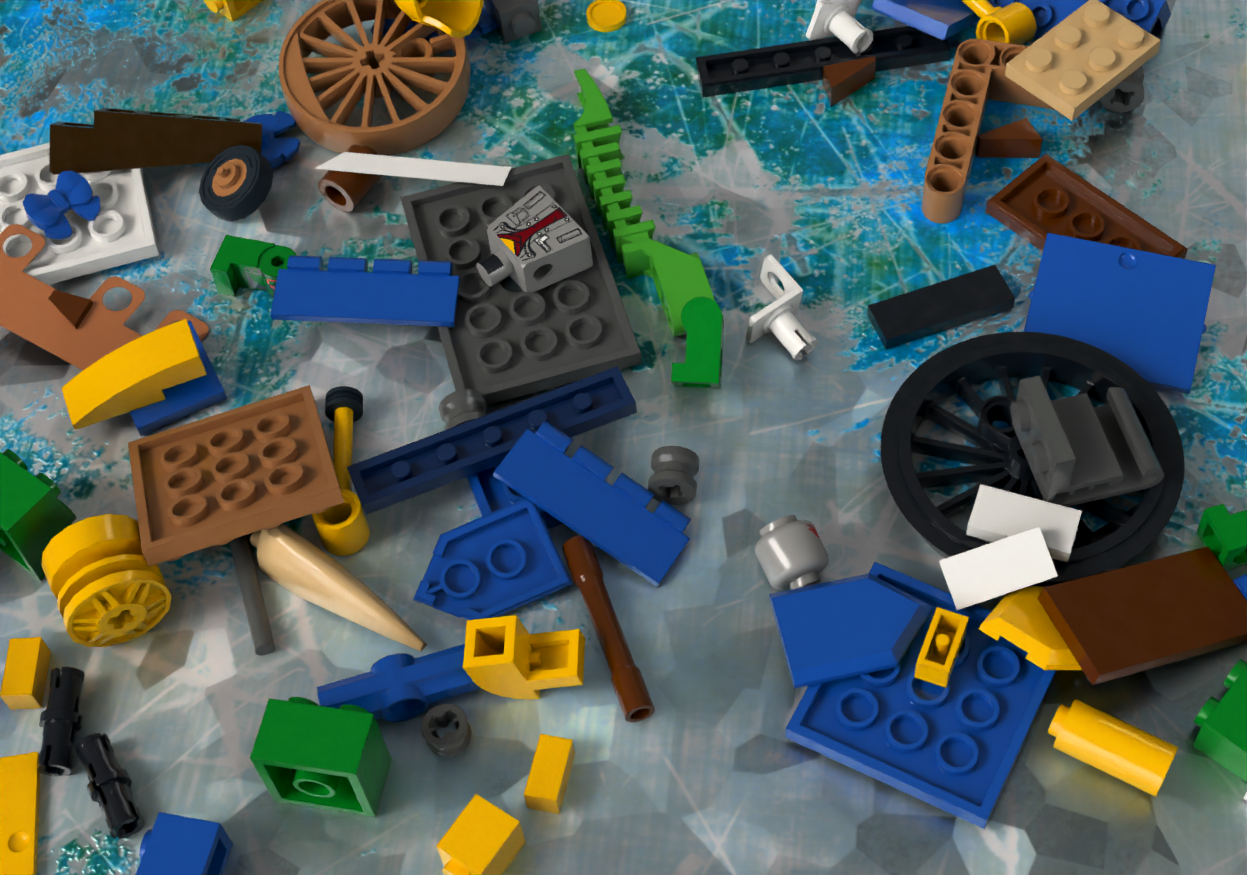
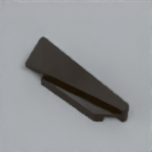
[49,108,263,175]

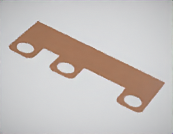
[0,224,209,370]

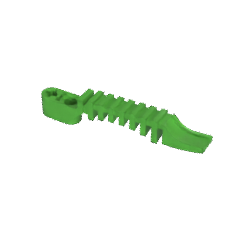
[573,68,715,337]

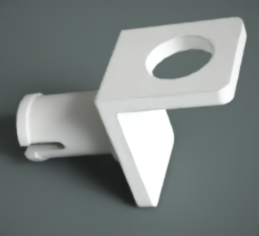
[806,0,873,54]
[746,254,818,361]

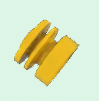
[41,514,172,647]

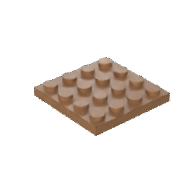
[128,385,345,566]

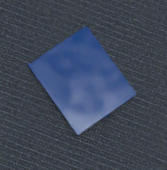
[1024,233,1216,394]

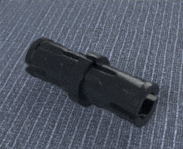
[37,667,85,776]
[75,733,144,839]

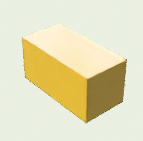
[914,607,969,688]
[0,637,51,710]
[524,734,575,814]

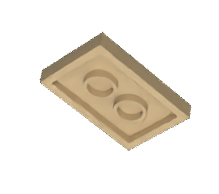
[1005,0,1161,121]

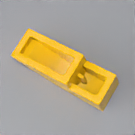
[61,319,207,430]

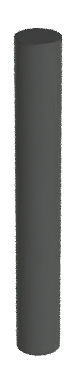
[229,534,275,655]

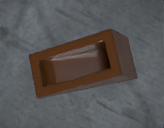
[823,56,876,107]
[975,118,1043,158]
[48,290,93,330]

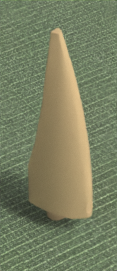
[250,523,427,651]

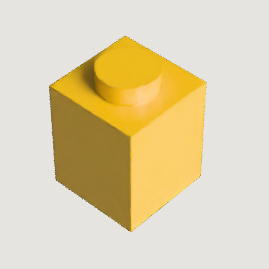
[436,794,526,875]

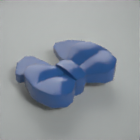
[243,111,300,168]
[23,170,100,240]

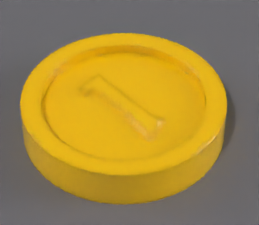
[586,0,627,32]

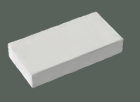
[966,484,1082,563]
[939,526,1058,610]

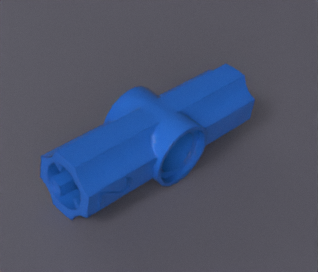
[317,644,480,722]

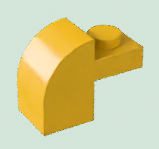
[463,615,585,700]

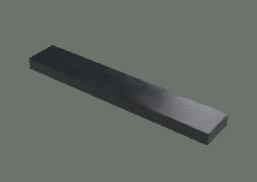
[696,26,951,98]

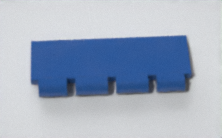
[270,255,460,327]
[493,421,692,587]

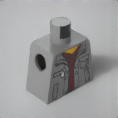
[477,185,593,293]

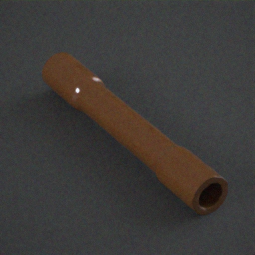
[562,536,655,722]

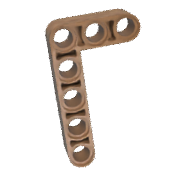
[922,39,1055,224]

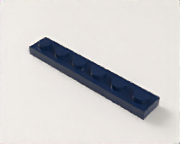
[347,366,637,515]

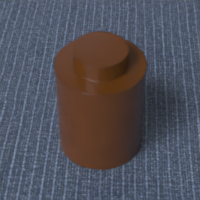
[318,145,383,212]

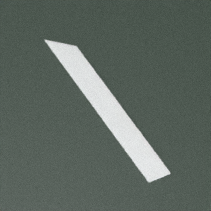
[313,152,512,186]

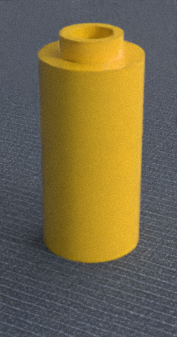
[1048,699,1179,797]

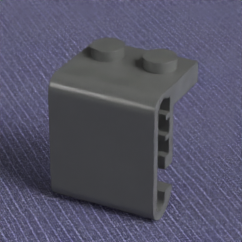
[1011,376,1164,507]

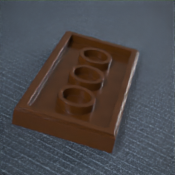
[985,154,1188,259]
[1037,546,1247,685]

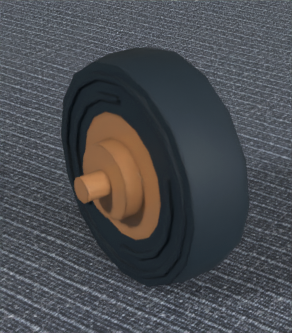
[199,145,273,222]

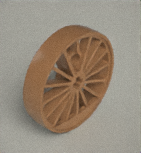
[278,0,470,156]

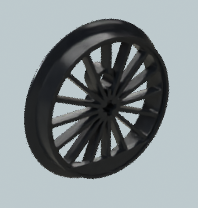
[880,332,1185,586]

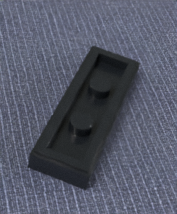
[867,265,1015,349]

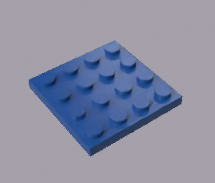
[785,562,1057,829]

